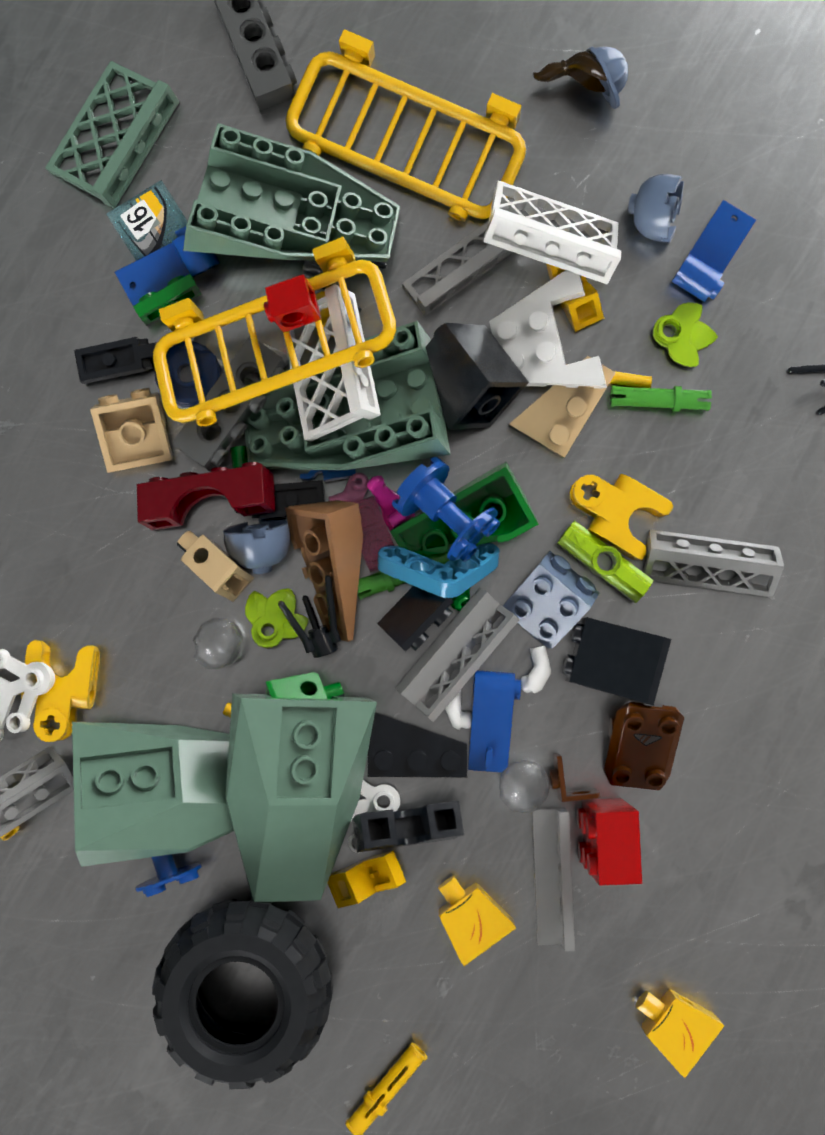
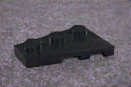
[368,712,467,778]

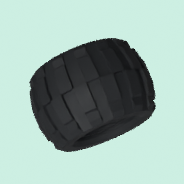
[152,899,333,1089]

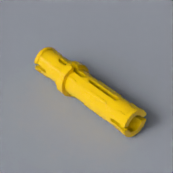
[345,1042,427,1135]

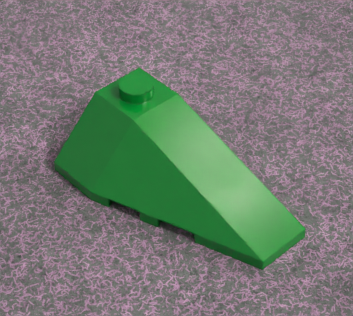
[390,462,539,556]

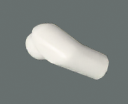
[520,645,551,693]
[445,689,472,730]

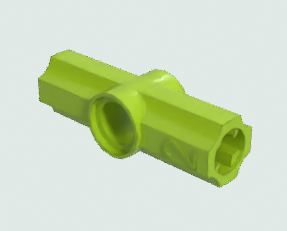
[557,520,654,603]

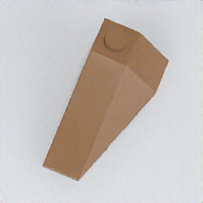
[285,500,363,642]

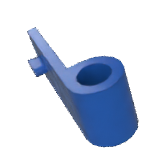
[671,200,756,302]
[115,226,220,306]
[468,670,521,773]

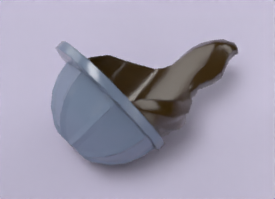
[533,46,628,109]

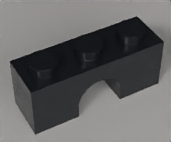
[352,801,464,853]

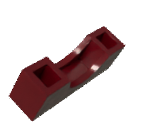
[137,462,275,530]

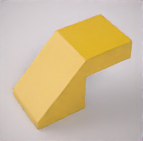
[546,264,604,332]
[327,851,407,908]

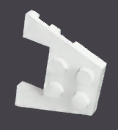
[489,270,607,389]

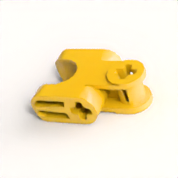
[569,474,673,561]
[21,640,100,742]

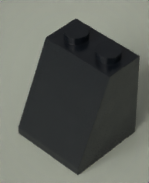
[426,323,529,429]
[562,617,672,706]

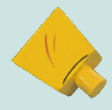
[438,876,516,966]
[635,989,724,1078]

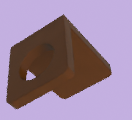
[549,753,600,802]

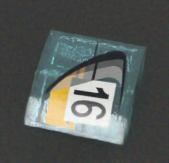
[106,180,188,261]

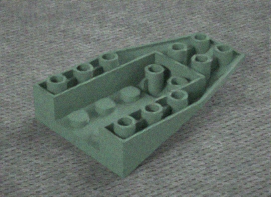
[183,123,400,262]
[245,321,451,470]
[225,693,377,902]
[72,722,234,867]

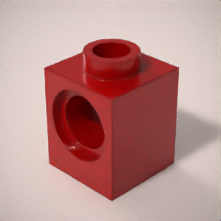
[264,274,321,333]

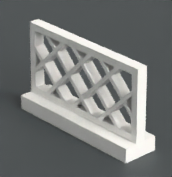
[483,180,621,284]
[283,284,381,442]

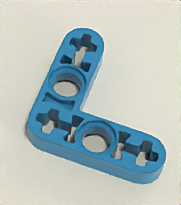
[377,543,500,598]

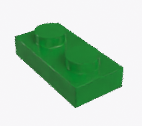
[133,274,202,326]

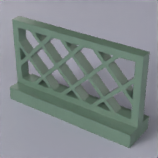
[45,61,180,209]

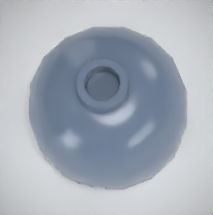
[628,174,684,243]
[223,519,290,574]

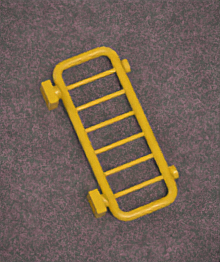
[285,29,526,222]
[153,237,397,426]

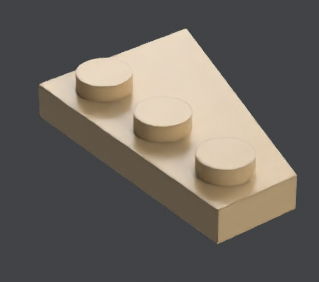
[508,356,616,458]

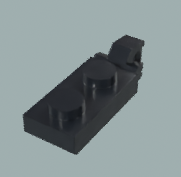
[74,337,157,384]
[234,480,325,520]

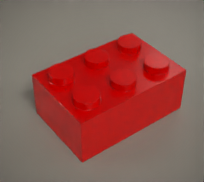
[576,798,642,886]

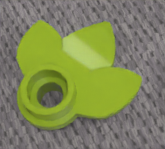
[653,302,718,367]
[245,588,309,649]

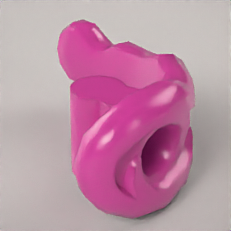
[367,475,415,530]

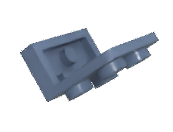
[503,551,600,648]

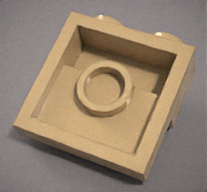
[90,388,173,473]

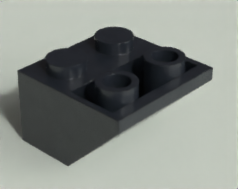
[377,586,453,652]

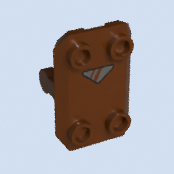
[604,702,684,790]

